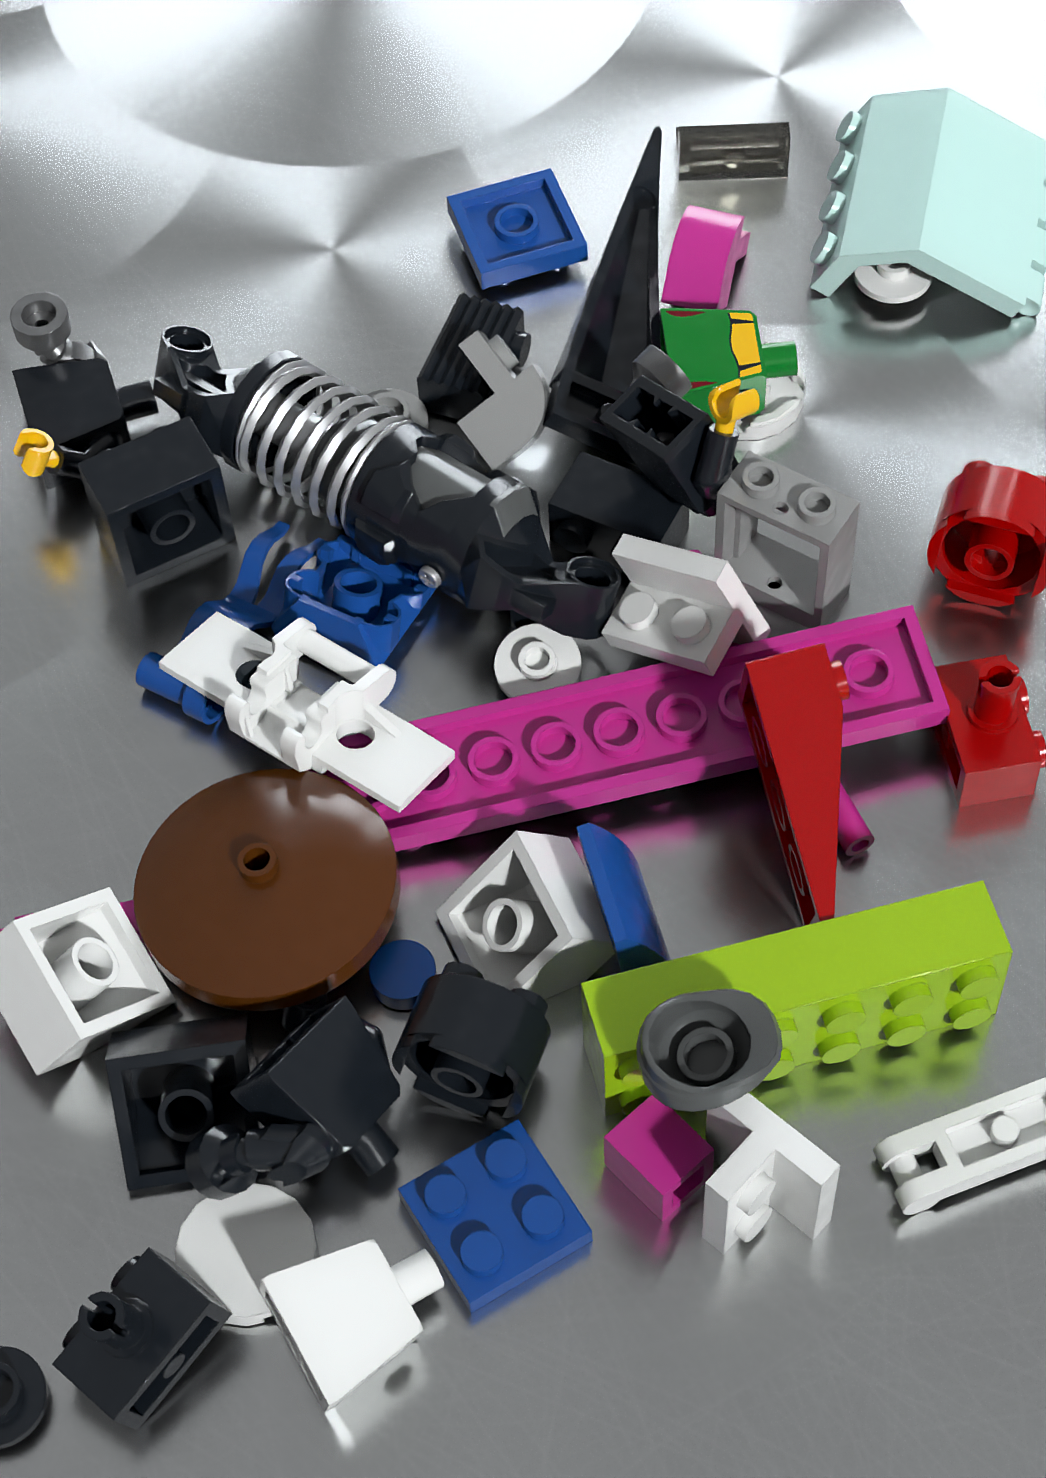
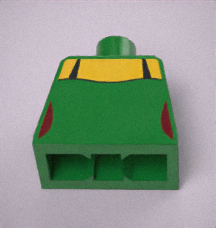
[660,308,798,423]

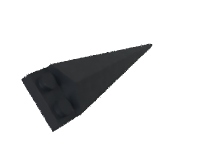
[543,126,662,467]

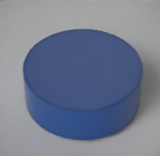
[369,940,437,1010]

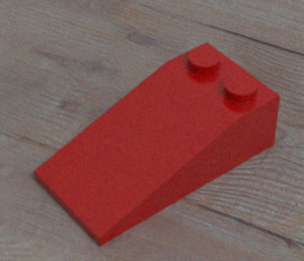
[738,643,850,926]

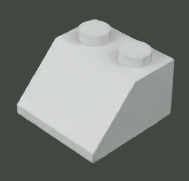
[435,830,615,999]
[0,887,176,1076]

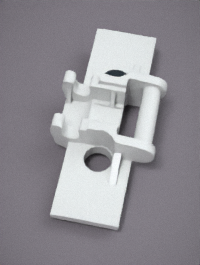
[159,612,455,813]

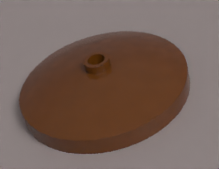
[133,769,401,1011]

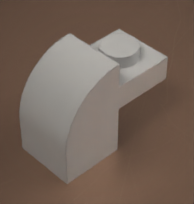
[457,330,550,470]

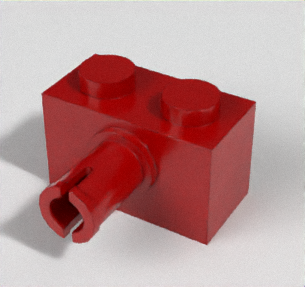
[933,654,1046,807]

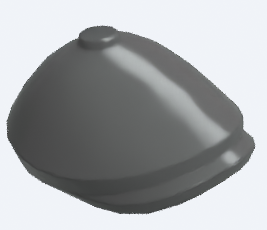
[636,989,783,1112]

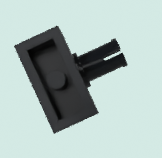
[52,1247,233,1430]

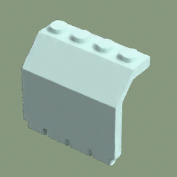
[810,87,1046,318]

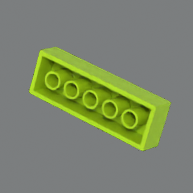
[581,880,1013,1116]

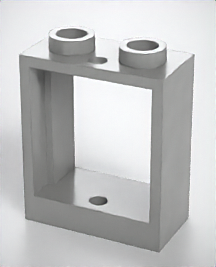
[714,450,860,628]

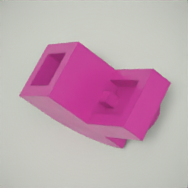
[661,205,751,310]

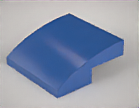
[576,823,671,973]

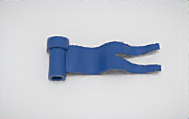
[136,520,328,725]

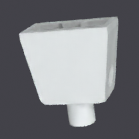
[259,1239,444,1413]

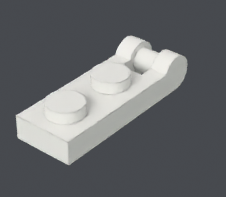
[873,1077,1046,1215]

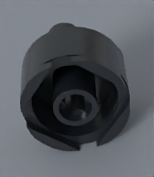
[392,961,551,1118]

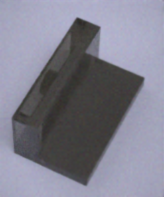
[676,122,791,182]

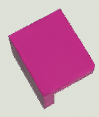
[604,1095,714,1222]

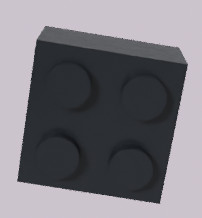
[77,416,236,588]

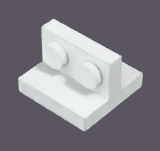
[601,533,771,676]
[702,1093,840,1255]

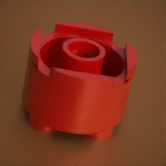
[927,460,1046,607]

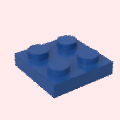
[446,168,588,289]
[398,1119,593,1313]

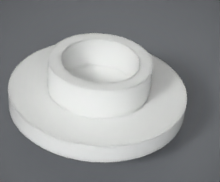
[853,263,933,304]
[494,623,582,698]

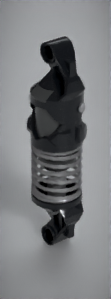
[152,325,621,640]

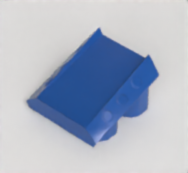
[271,534,436,666]

